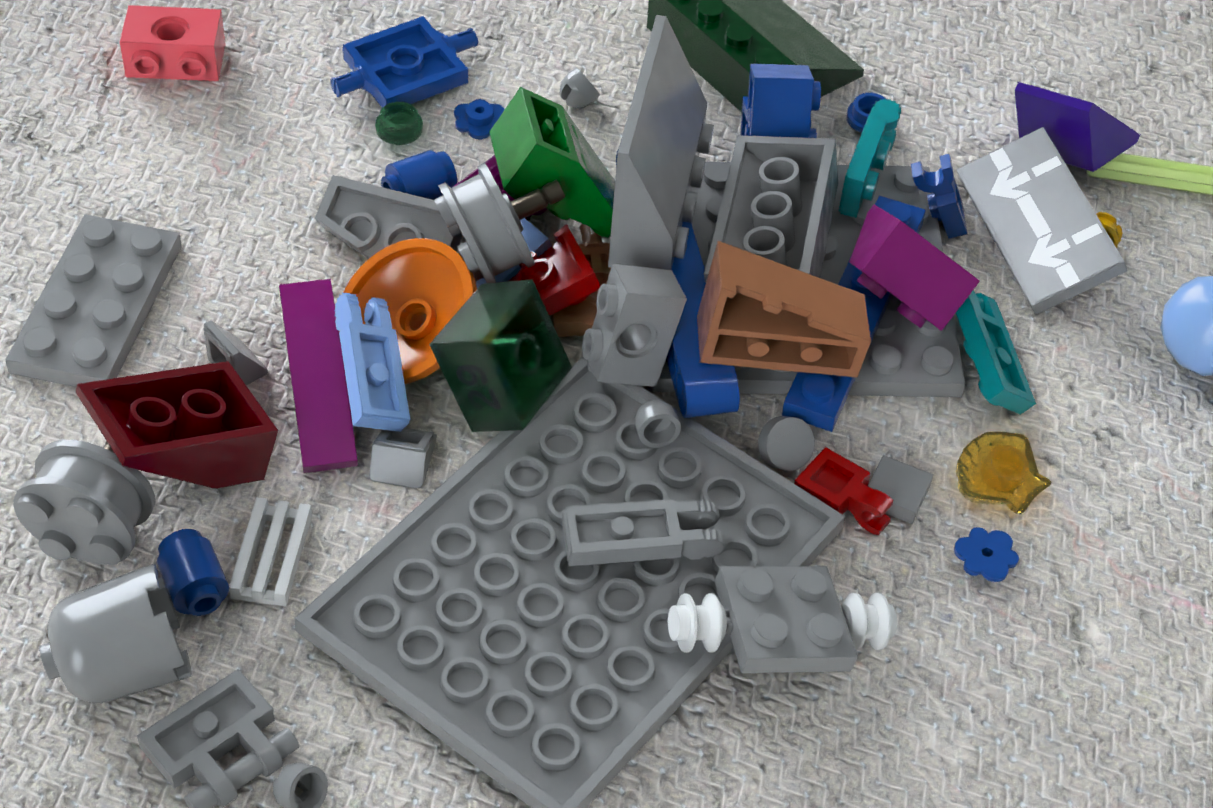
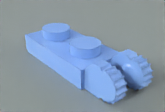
[334,292,411,432]

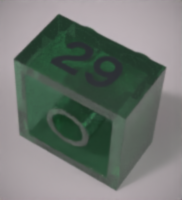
[429,279,572,432]

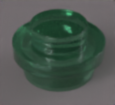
[375,102,423,145]

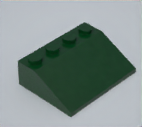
[647,0,864,112]

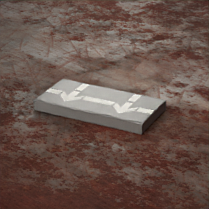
[956,127,1127,315]

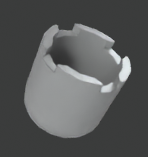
[39,564,192,704]

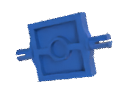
[330,16,478,113]

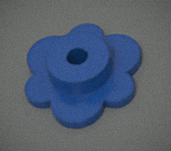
[454,99,505,140]
[954,527,1019,582]

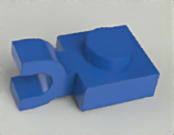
[911,154,967,239]

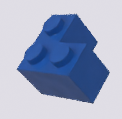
[740,64,821,138]

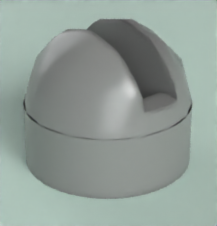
[560,67,600,108]
[635,400,681,448]
[273,763,328,808]

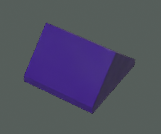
[1015,82,1140,172]

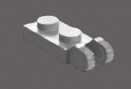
[562,499,726,566]

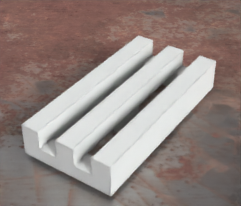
[229,497,312,607]

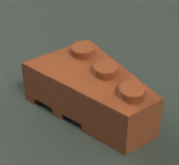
[697,241,871,377]

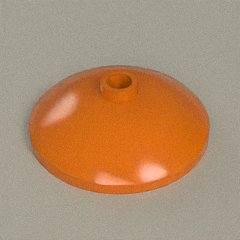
[339,238,477,384]

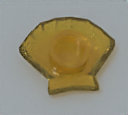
[956,432,1052,514]

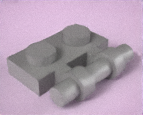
[137,669,299,808]

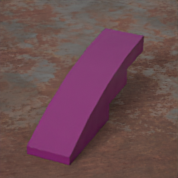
[279,279,358,473]

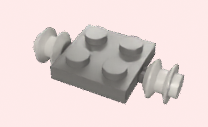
[668,566,897,673]

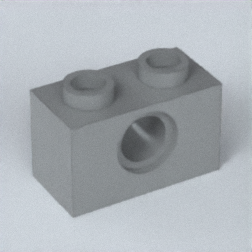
[582,264,687,387]

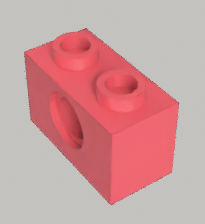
[120,5,226,81]

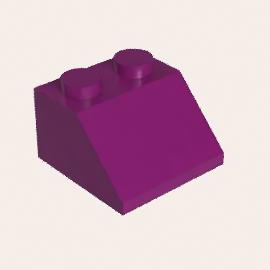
[849,204,980,331]

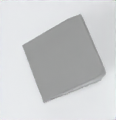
[203,320,268,385]
[369,428,437,488]

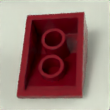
[75,361,278,489]

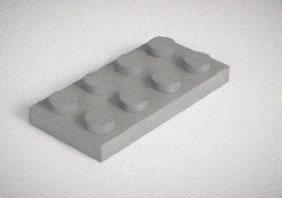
[5,214,182,387]

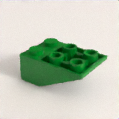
[489,87,615,238]

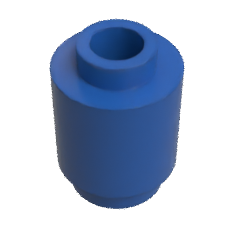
[381,150,457,200]
[157,529,229,616]

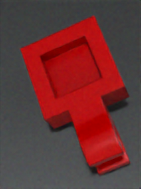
[794,447,894,535]

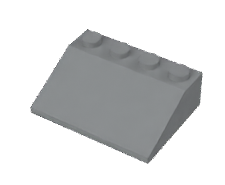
[608,15,714,270]

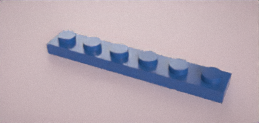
[782,195,926,432]

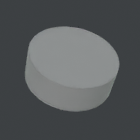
[758,416,815,471]

